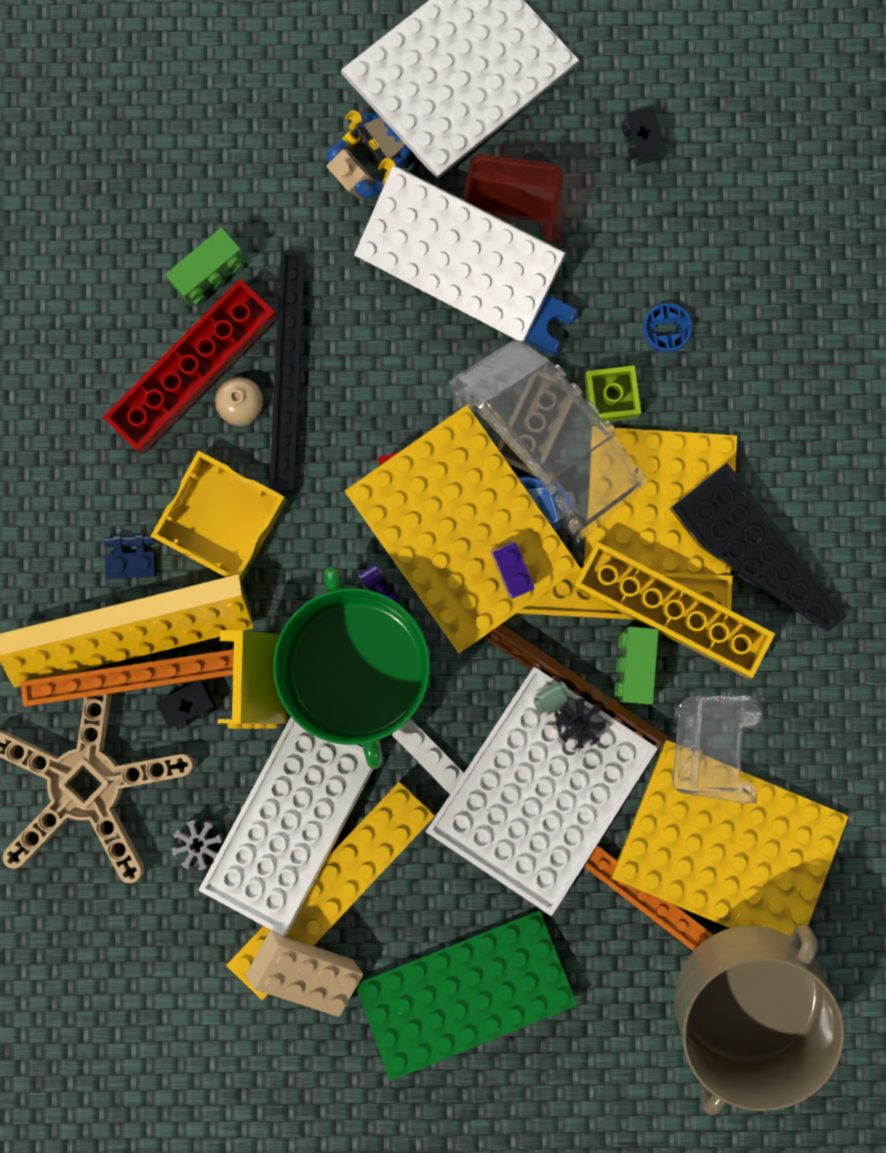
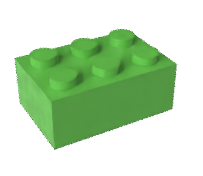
[165,227,246,307]
[614,627,658,705]

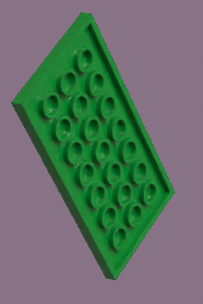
[356,910,577,1081]

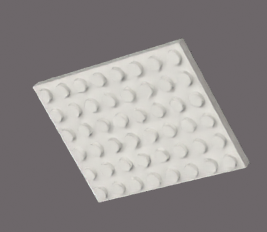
[341,0,579,179]
[426,667,658,916]

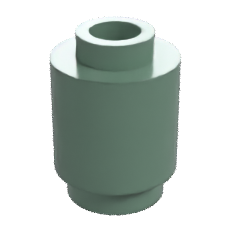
[533,681,572,715]

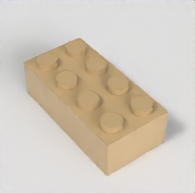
[246,931,363,1017]

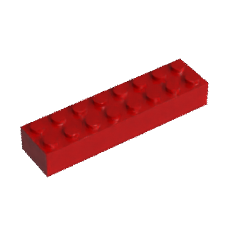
[103,279,277,455]

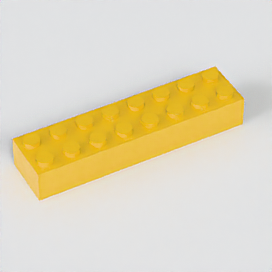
[572,542,775,679]

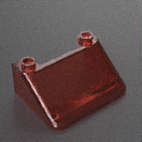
[463,154,564,245]

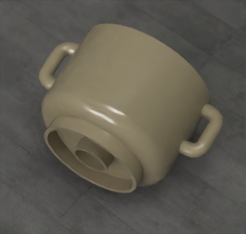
[674,924,844,1115]

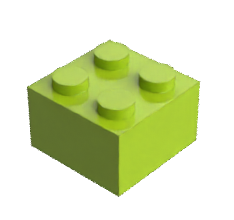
[584,366,641,424]

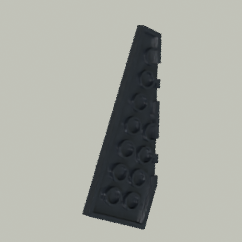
[669,463,847,632]

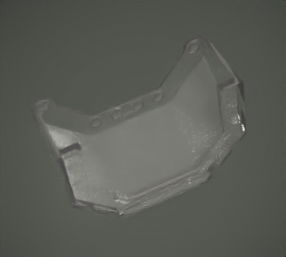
[448,339,646,543]

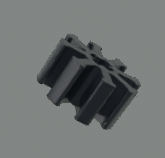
[553,698,606,751]

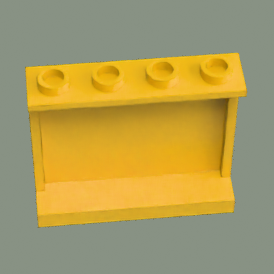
[218,630,287,729]

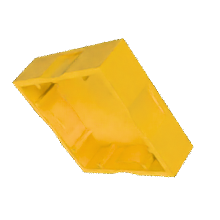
[151,450,287,583]

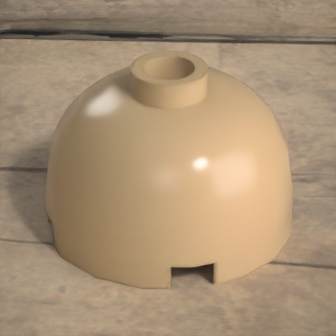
[215,377,264,426]

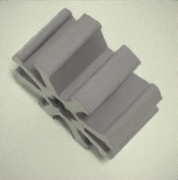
[172,819,224,870]

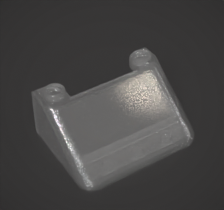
[673,696,763,803]

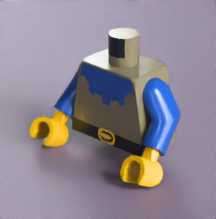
[344,110,412,178]

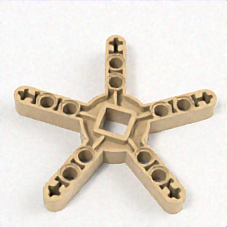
[0,694,195,883]

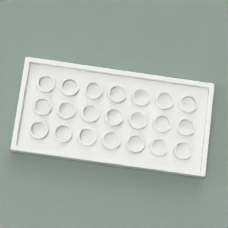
[354,166,566,342]
[199,717,373,937]

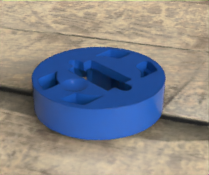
[642,303,692,353]

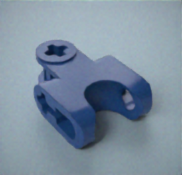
[525,294,578,355]

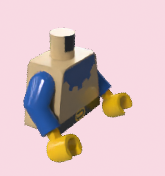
[327,130,387,200]

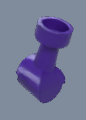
[358,564,399,603]

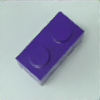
[490,541,535,599]

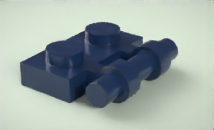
[104,533,156,580]

